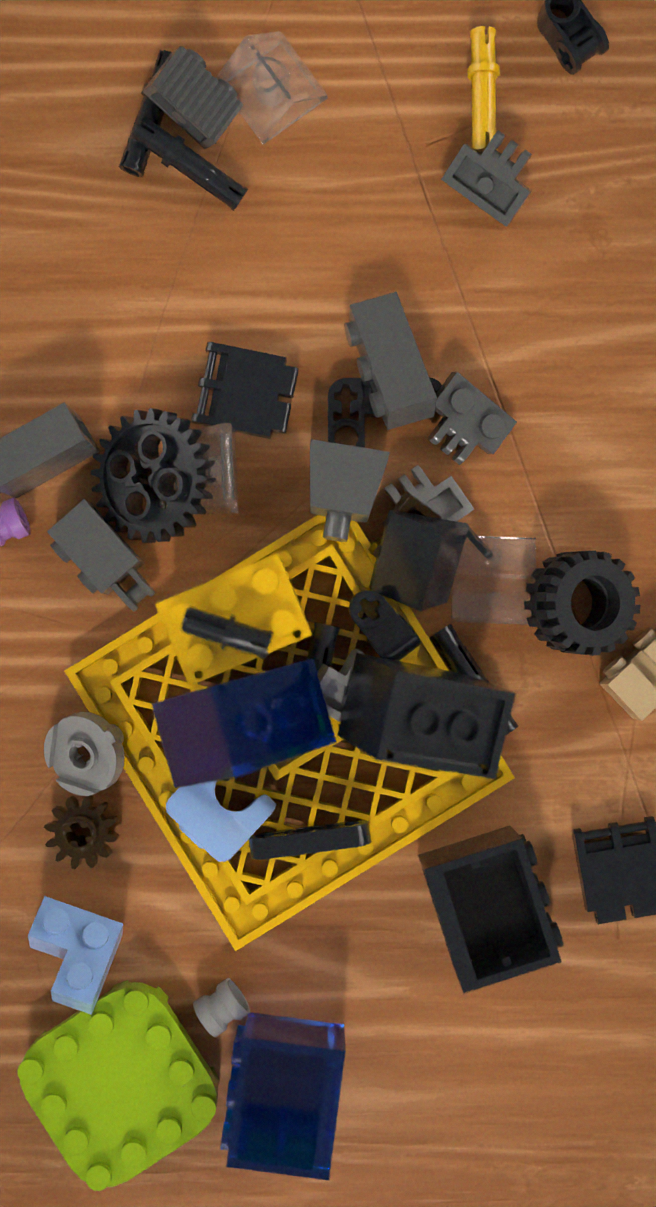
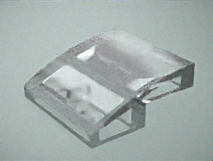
[451,536,536,625]

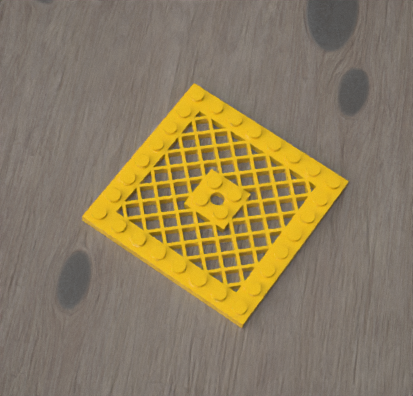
[64,515,515,951]

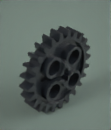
[90,408,216,543]

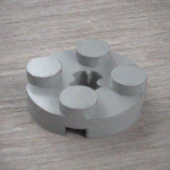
[44,712,125,796]

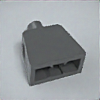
[310,439,390,542]

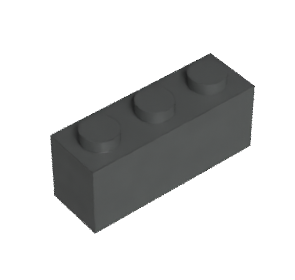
[344,292,437,430]

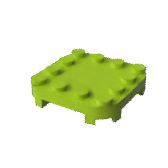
[17,980,219,1191]

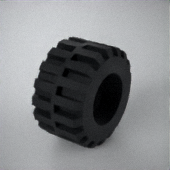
[524,550,641,656]

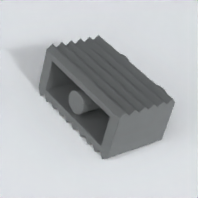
[142,46,243,149]

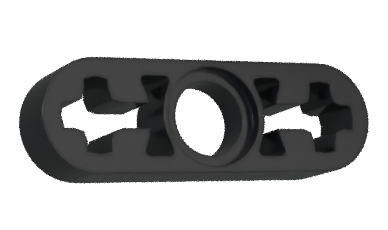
[249,820,371,860]

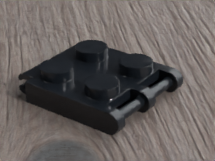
[191,342,299,439]
[572,816,656,925]

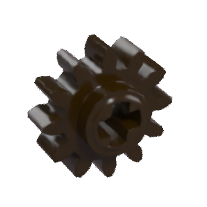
[44,795,120,869]

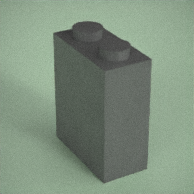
[0,402,100,499]

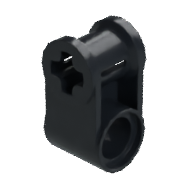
[537,0,609,75]
[349,590,422,661]

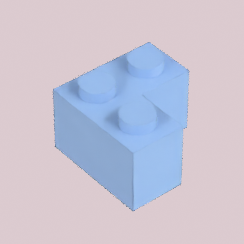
[28,896,123,1015]

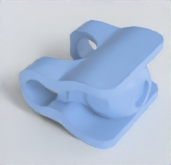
[166,750,276,862]

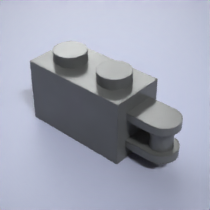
[47,499,156,612]

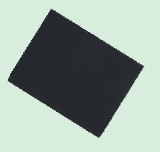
[369,510,469,611]

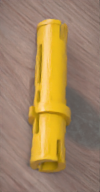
[467,26,500,153]

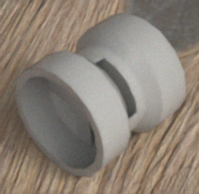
[193,978,250,1037]

